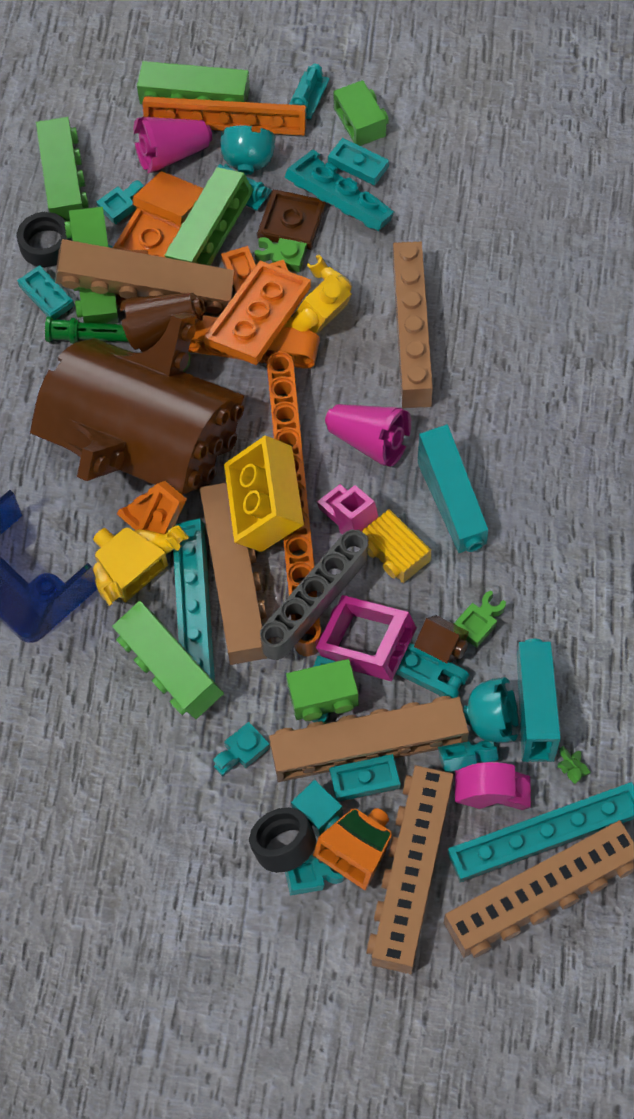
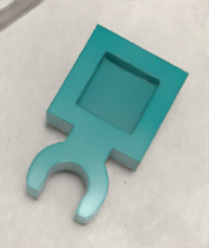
[438,740,498,773]
[285,855,345,896]

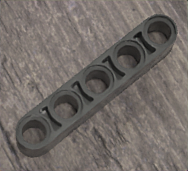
[260,530,368,660]

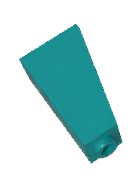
[418,424,488,554]
[517,638,560,762]

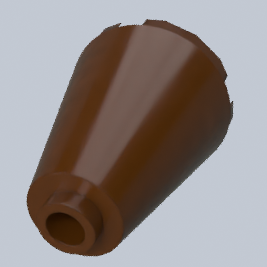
[120,293,206,352]

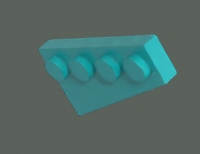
[284,149,394,231]

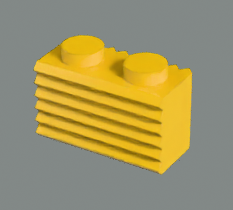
[362,509,432,583]

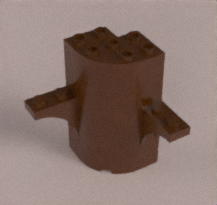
[30,312,244,495]

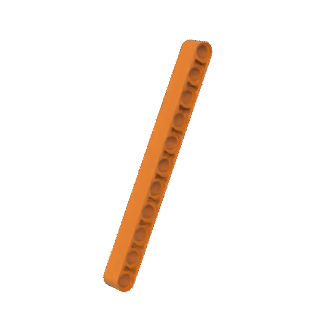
[267,351,321,656]

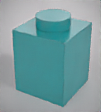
[291,780,343,837]

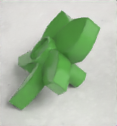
[557,746,591,784]

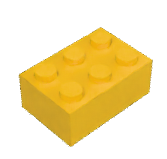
[224,435,304,552]

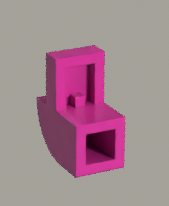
[317,484,378,535]
[455,762,531,810]

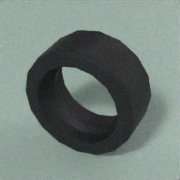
[16,212,72,267]
[249,807,316,873]

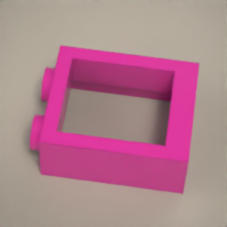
[316,595,417,682]

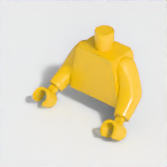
[284,255,352,334]
[93,526,189,606]

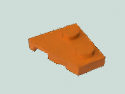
[117,481,187,534]

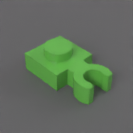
[254,238,307,272]
[454,590,506,648]

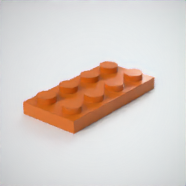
[204,261,311,365]

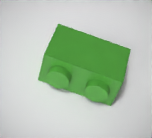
[333,80,389,146]
[286,659,359,721]

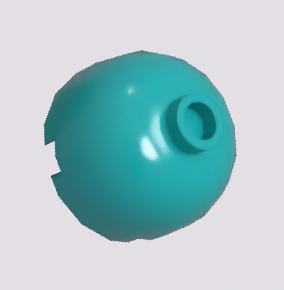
[220,126,276,175]
[463,677,519,743]

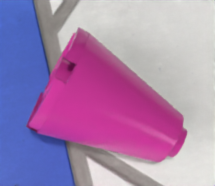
[133,117,213,173]
[325,404,411,467]

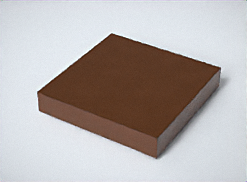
[257,189,326,250]

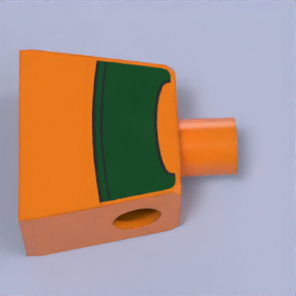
[313,808,392,890]

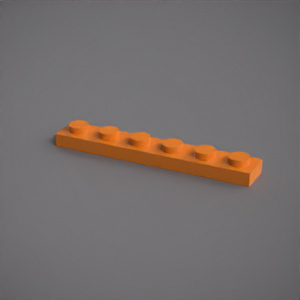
[143,96,306,135]

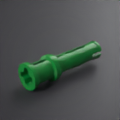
[45,316,129,343]

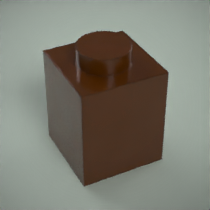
[414,615,469,663]

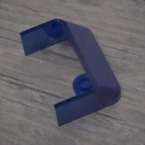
[0,490,97,643]

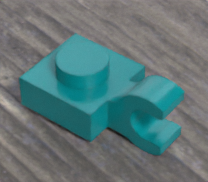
[96,180,144,225]
[213,722,270,776]

